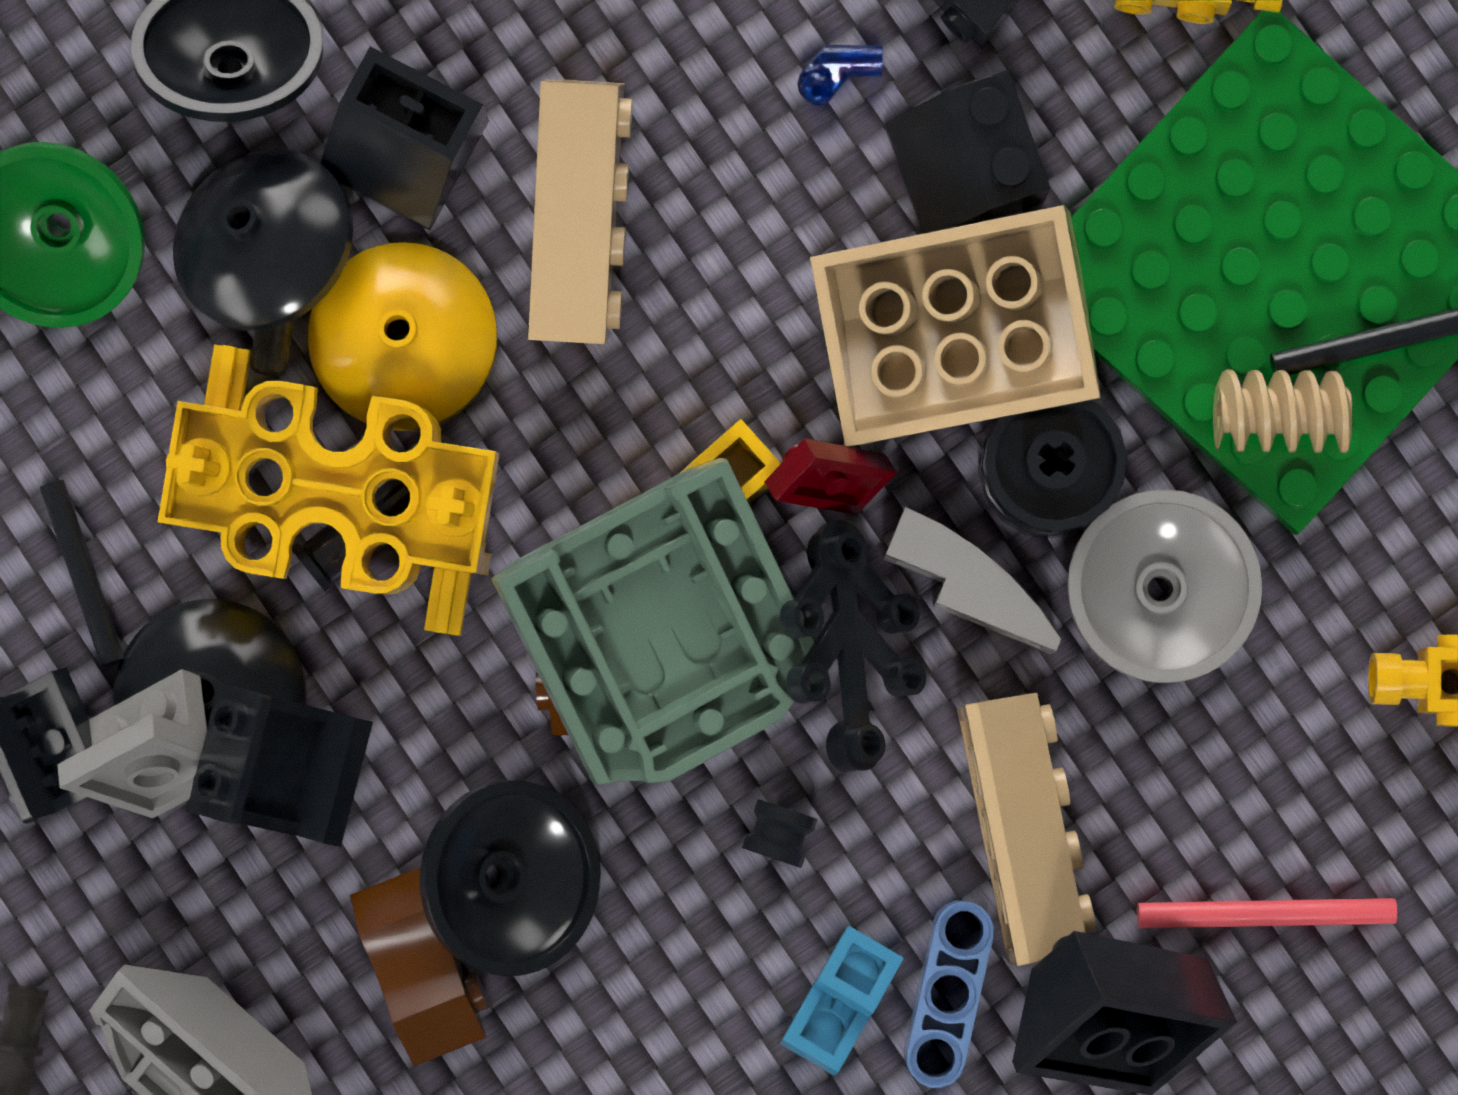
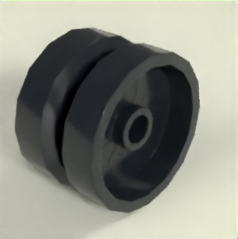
[979,400,1128,539]

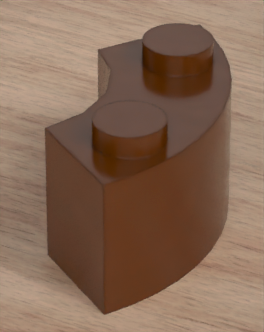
[350,867,489,1066]

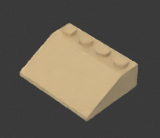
[810,205,1101,447]

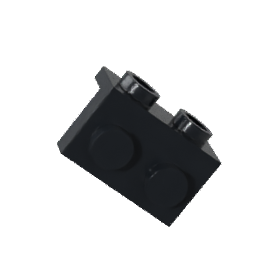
[0,667,92,824]

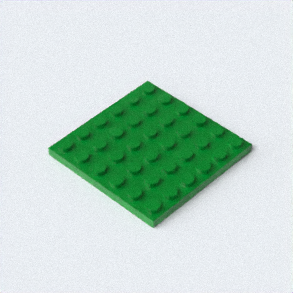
[1072,10,1458,536]

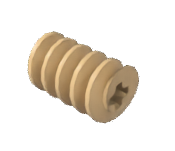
[1213,370,1352,453]

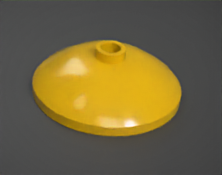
[308,242,498,431]

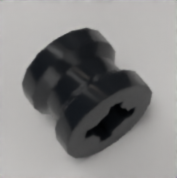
[742,799,818,868]

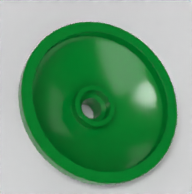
[0,142,145,328]

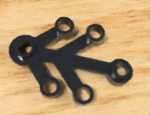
[780,520,926,772]

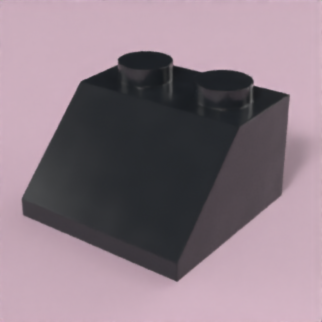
[884,69,1051,234]

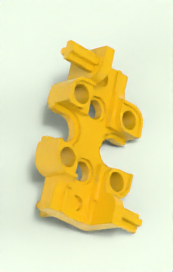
[158,344,500,636]

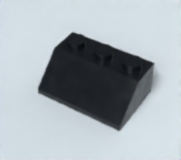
[1012,931,1237,1095]

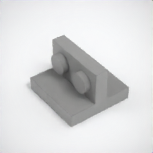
[57,669,207,818]

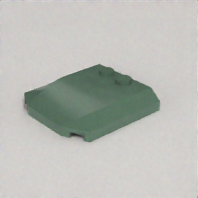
[491,458,814,785]

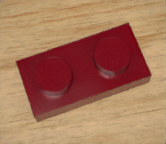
[764,438,897,515]

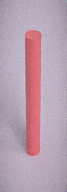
[1137,898,1397,929]

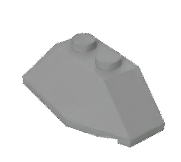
[89,965,312,1095]

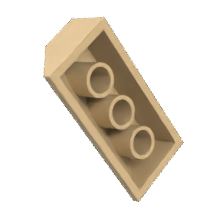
[957,693,1096,966]

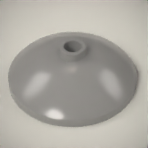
[1067,490,1262,683]

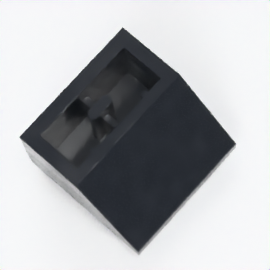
[320,46,489,230]

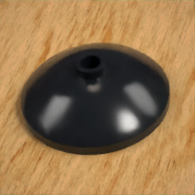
[131,0,323,122]
[173,149,353,331]
[114,599,307,729]
[420,780,601,976]

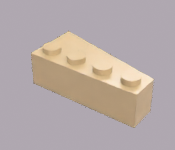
[528,79,633,344]

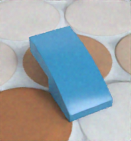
[779,925,904,1076]

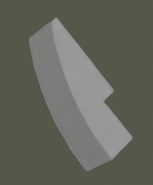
[883,507,1061,654]

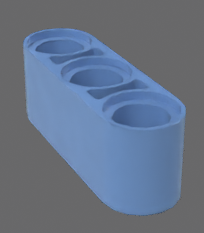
[904,900,994,1088]

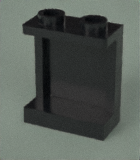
[186,683,373,847]

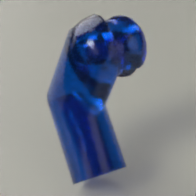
[797,45,883,106]

